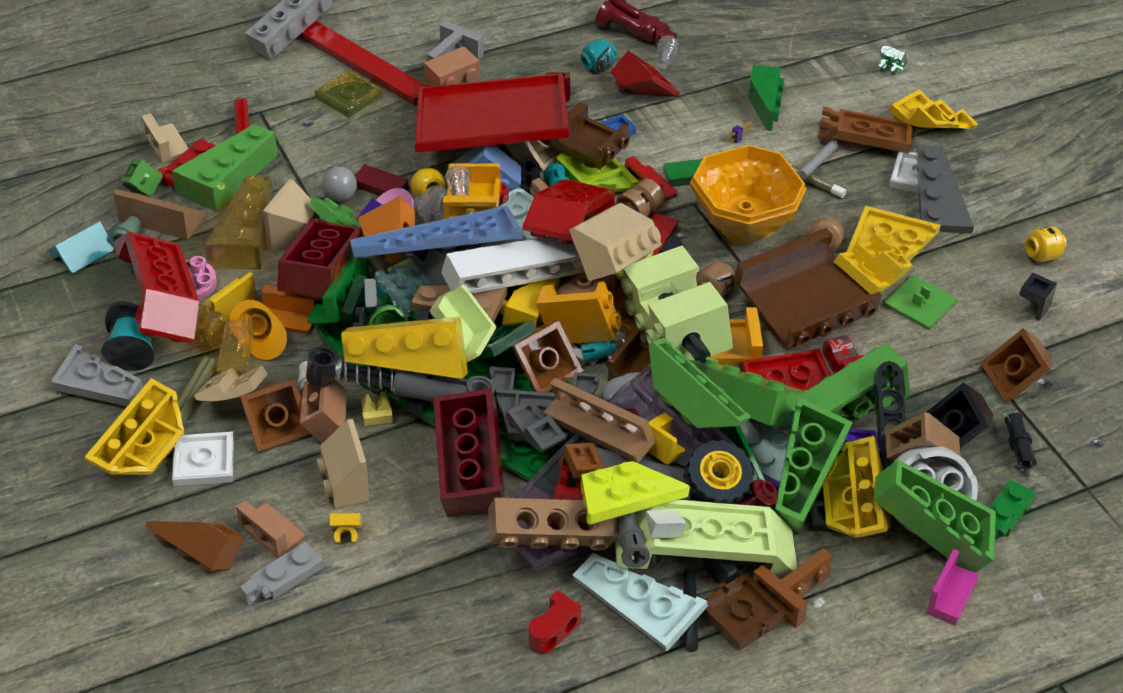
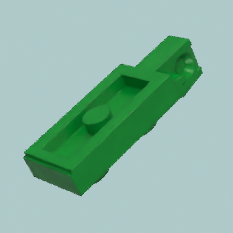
[989,479,1037,539]

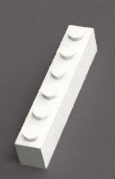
[441,236,585,294]

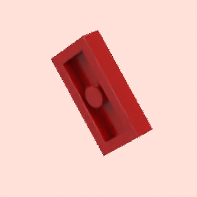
[625,156,677,202]

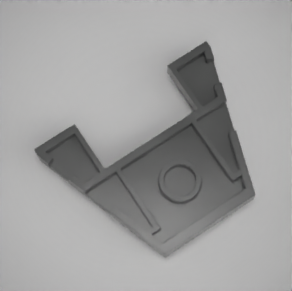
[489,367,600,444]

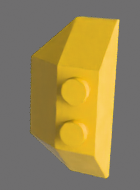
[84,378,184,475]
[823,436,891,538]

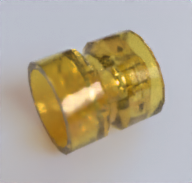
[194,302,231,349]

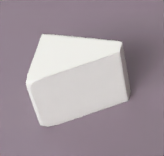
[645,510,685,538]

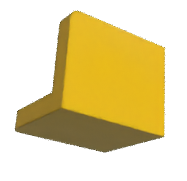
[648,413,685,465]

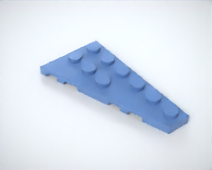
[350,205,522,259]

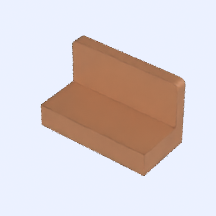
[236,500,305,558]

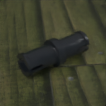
[1004,413,1037,469]

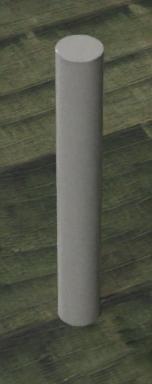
[798,140,838,180]

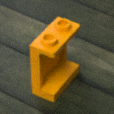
[443,163,501,219]
[536,282,621,344]
[709,307,763,366]

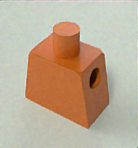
[358,196,415,263]

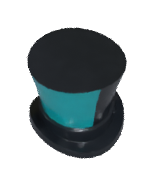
[101,301,154,371]

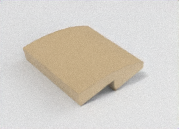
[194,365,267,401]

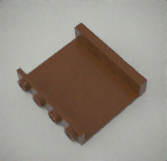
[734,227,882,350]

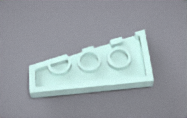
[573,553,708,651]

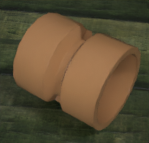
[616,178,665,217]

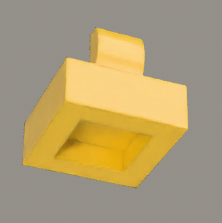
[330,513,362,544]

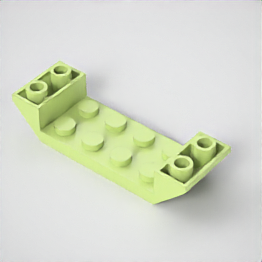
[615,500,797,579]

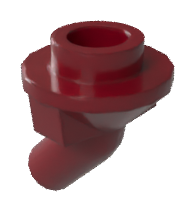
[736,479,777,507]

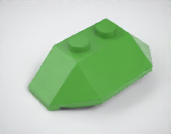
[649,338,751,428]

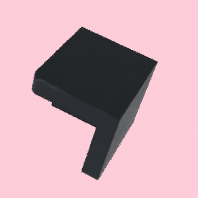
[1019,272,1057,320]

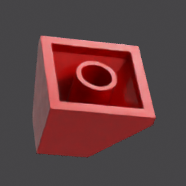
[610,50,680,96]

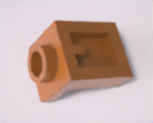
[559,443,604,478]

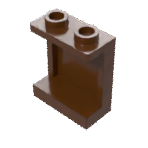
[551,102,630,169]
[606,328,668,406]

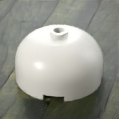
[894,447,978,534]

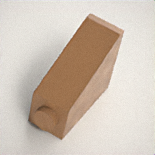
[886,412,960,460]

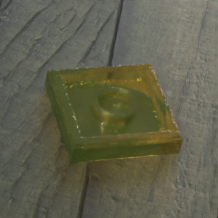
[314,70,383,118]

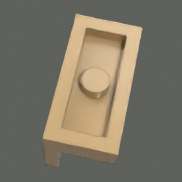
[141,113,188,163]

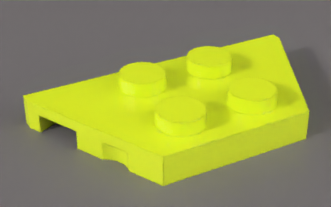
[580,461,690,525]

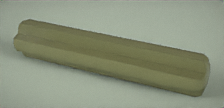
[177,356,216,423]

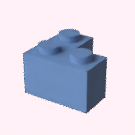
[452,145,521,192]

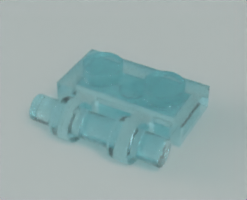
[374,263,432,313]

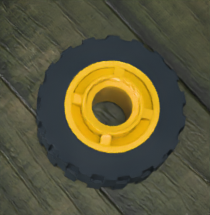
[683,440,754,504]

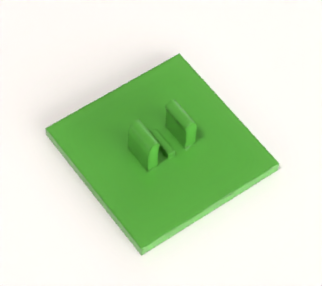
[884,275,958,330]

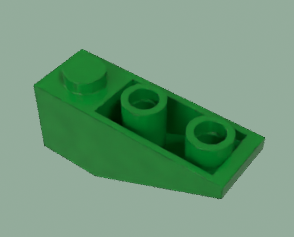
[748,64,785,131]

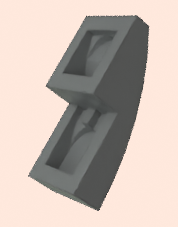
[506,399,566,453]

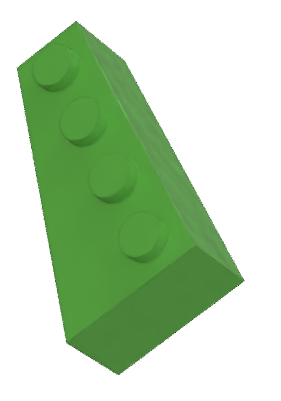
[172,124,278,212]
[773,397,853,534]

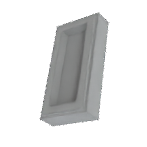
[364,279,377,314]

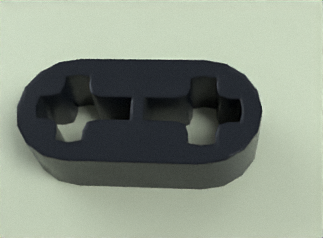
[518,158,540,194]

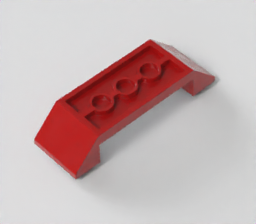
[522,179,615,244]
[114,232,199,343]

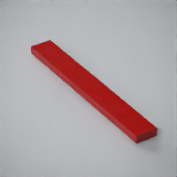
[299,20,429,105]

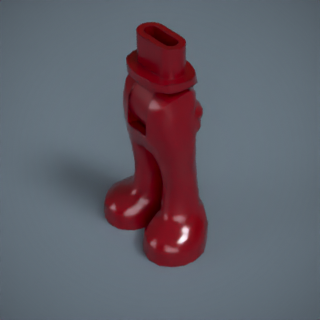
[595,0,677,46]

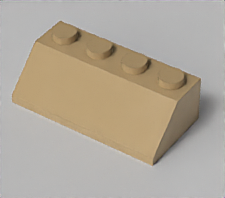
[569,203,662,281]

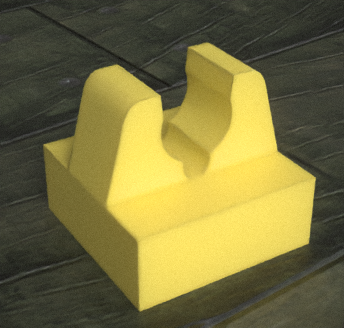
[361,392,393,426]

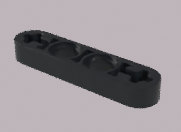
[874,361,906,470]

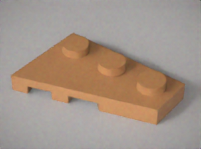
[411,285,507,323]

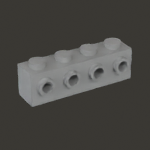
[245,0,333,60]

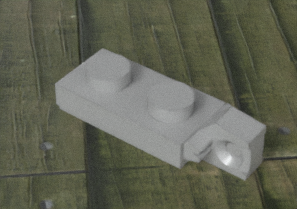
[240,542,324,606]

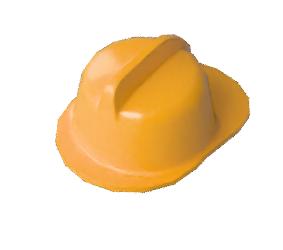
[229,300,287,360]

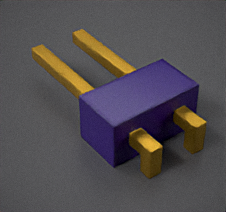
[728,121,752,143]

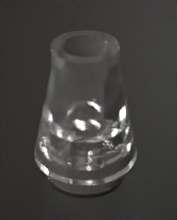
[657,36,680,71]
[445,165,471,196]

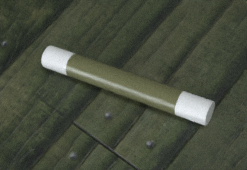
[790,164,847,198]

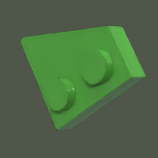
[308,197,365,237]

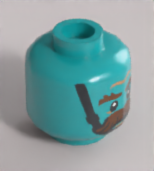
[580,38,617,73]

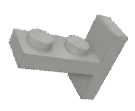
[426,20,483,61]

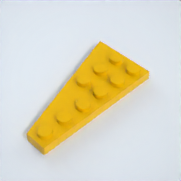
[847,206,941,296]

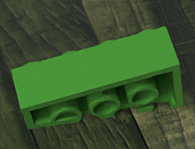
[805,342,910,420]
[690,357,812,426]
[873,460,996,573]

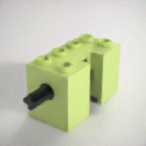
[621,245,733,364]

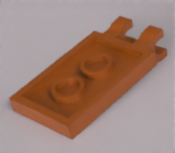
[817,106,912,153]

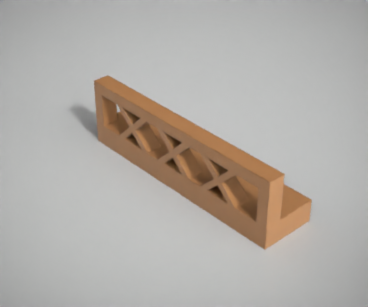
[544,378,655,463]

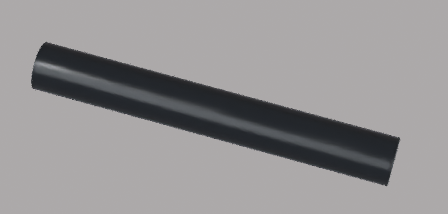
[683,569,698,652]

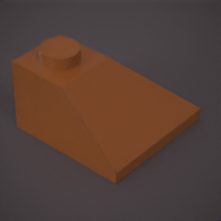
[512,321,583,392]
[980,328,1052,404]
[240,379,311,452]

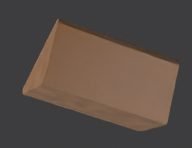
[113,189,206,240]

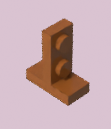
[753,548,832,628]

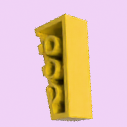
[341,316,468,379]

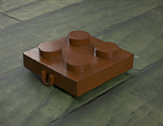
[702,573,787,651]

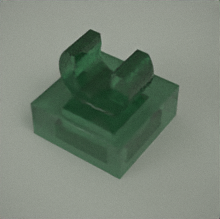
[879,45,907,76]

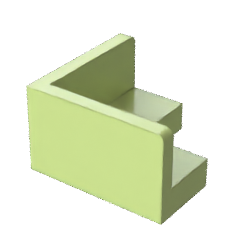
[430,284,496,362]

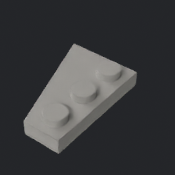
[51,343,143,406]

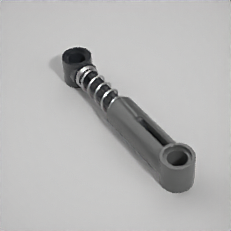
[306,346,495,402]

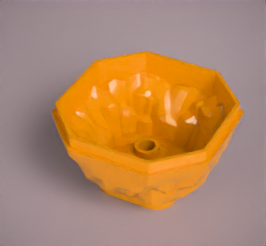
[690,145,807,244]

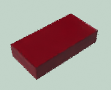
[354,164,409,196]

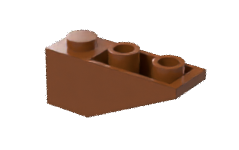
[145,521,245,572]

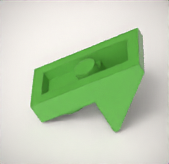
[120,159,163,196]

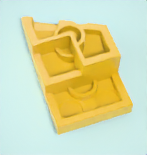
[888,89,978,128]
[834,231,913,294]

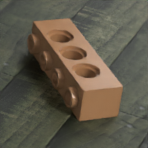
[488,498,618,550]

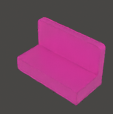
[927,549,979,626]

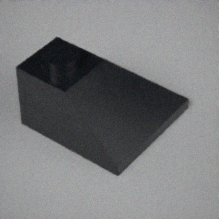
[926,382,993,449]

